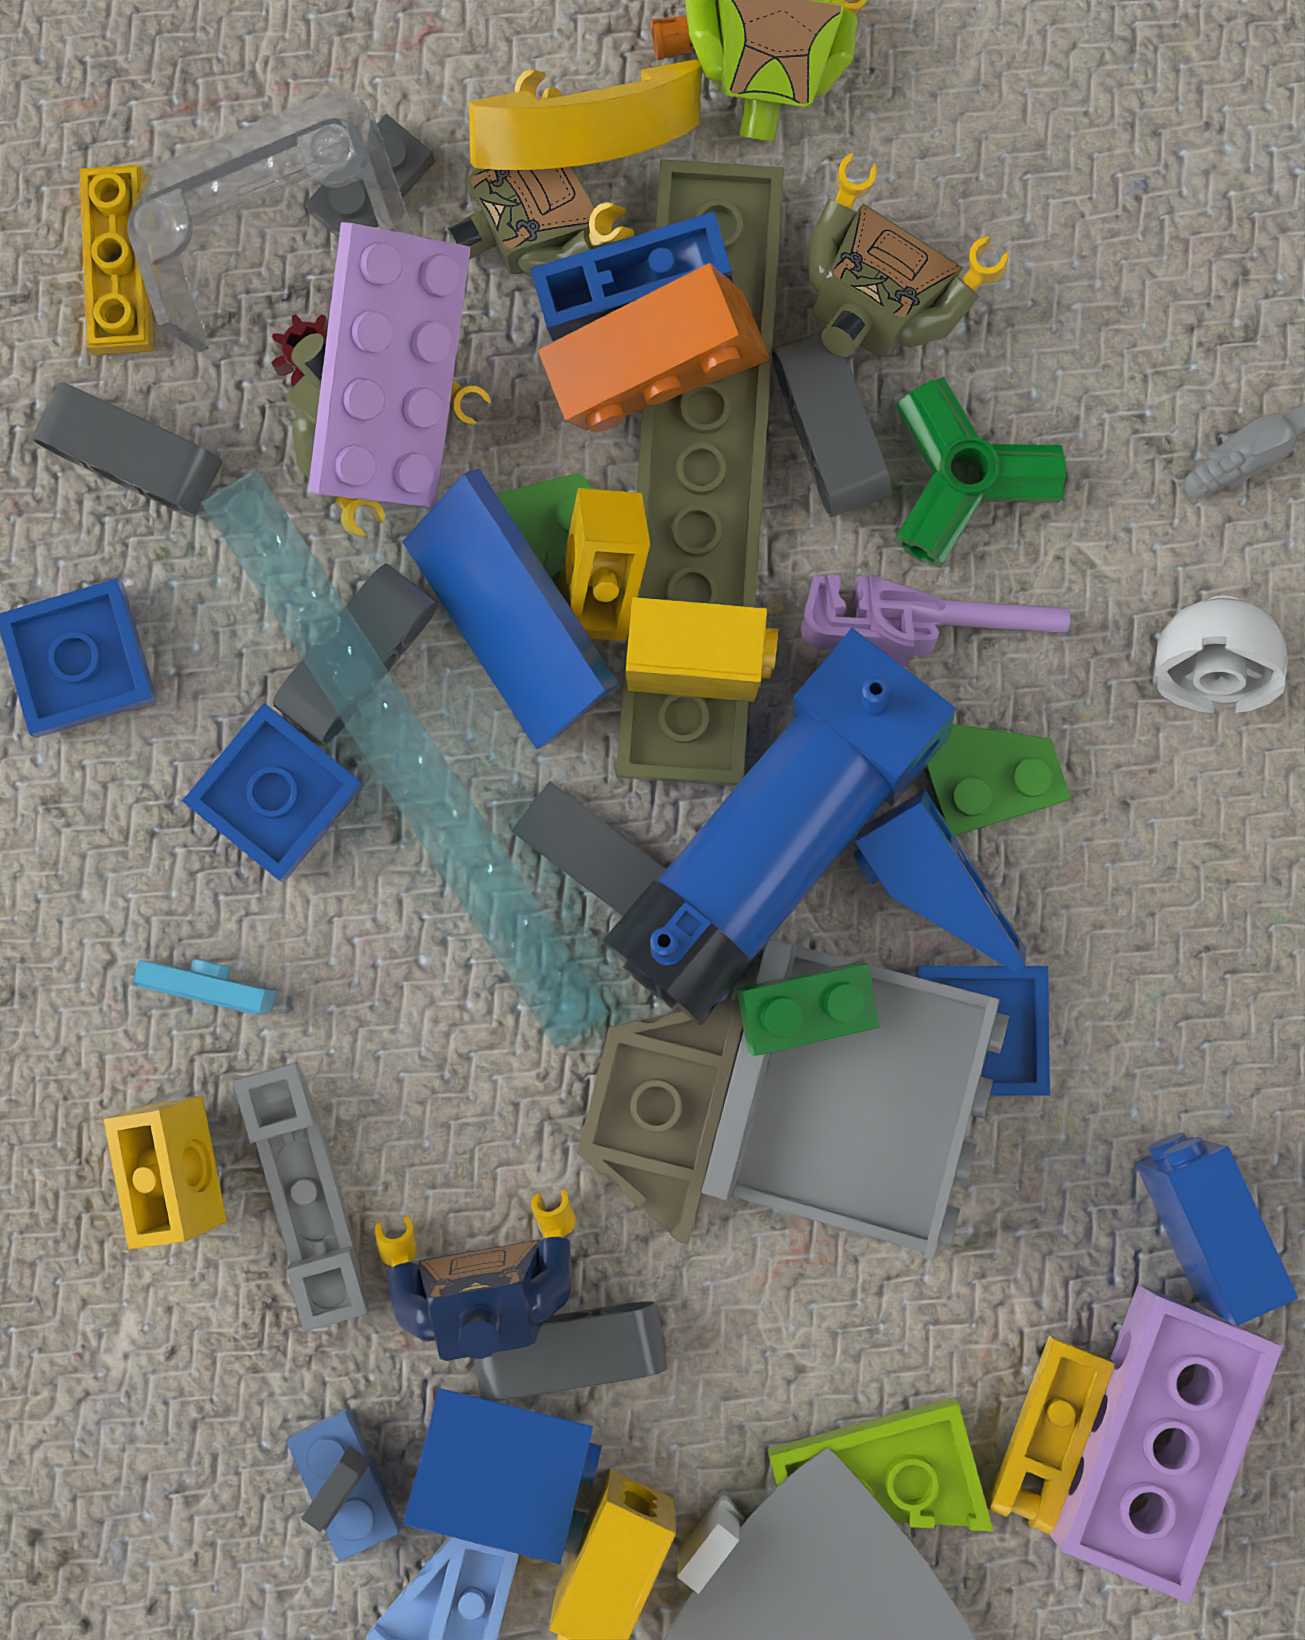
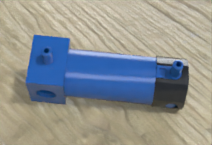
[602,628,957,1025]

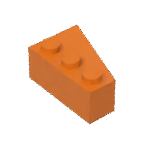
[537,263,771,432]

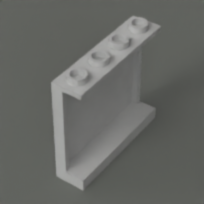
[701,939,1010,1261]

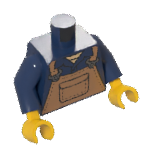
[375,1190,577,1361]

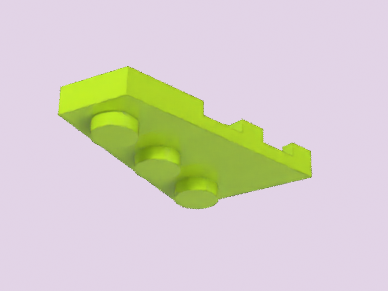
[767,1397,994,1532]

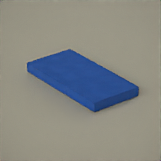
[403,468,620,750]

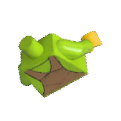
[685,0,867,141]

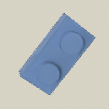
[285,1407,402,1562]

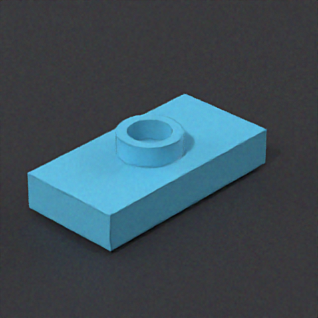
[133,958,277,1015]

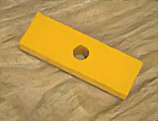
[79,165,154,355]

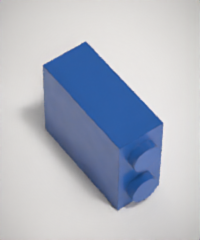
[1135,1132,1298,1326]
[403,1388,602,1565]

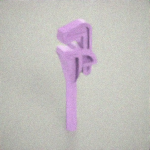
[801,574,1070,667]

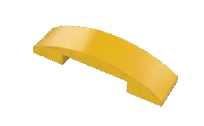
[469,59,702,170]

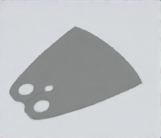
[664,1447,977,1640]

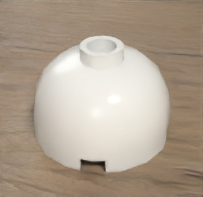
[1155,595,1288,713]

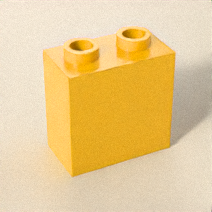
[626,597,778,702]
[549,1469,676,1640]

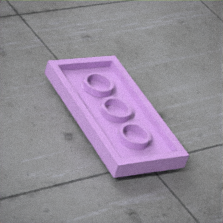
[308,222,471,507]

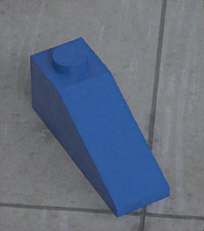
[530,211,732,342]
[853,789,1026,972]

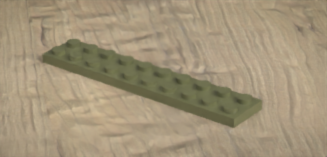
[616,159,784,786]

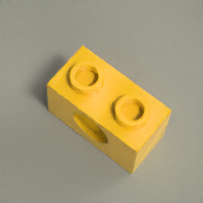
[558,488,650,641]
[103,1095,227,1249]

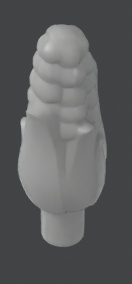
[1184,403,1305,499]

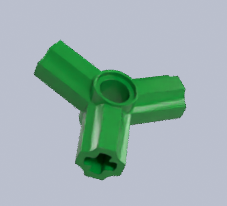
[894,377,1066,568]

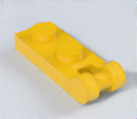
[986,1335,1115,1534]

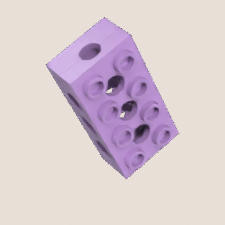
[1049,1284,1283,1603]

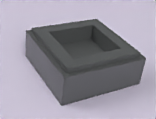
[301,1446,369,1532]

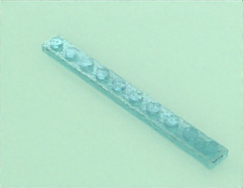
[201,468,610,1049]

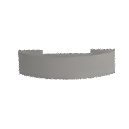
[232,1061,369,1332]

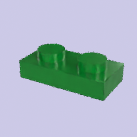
[736,961,880,1056]

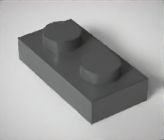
[305,113,435,238]

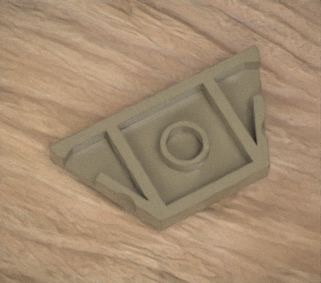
[577,998,743,1245]

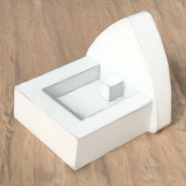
[677,1496,746,1594]

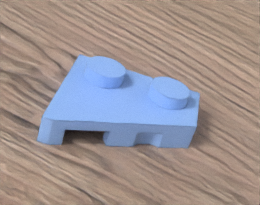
[365,1537,519,1640]

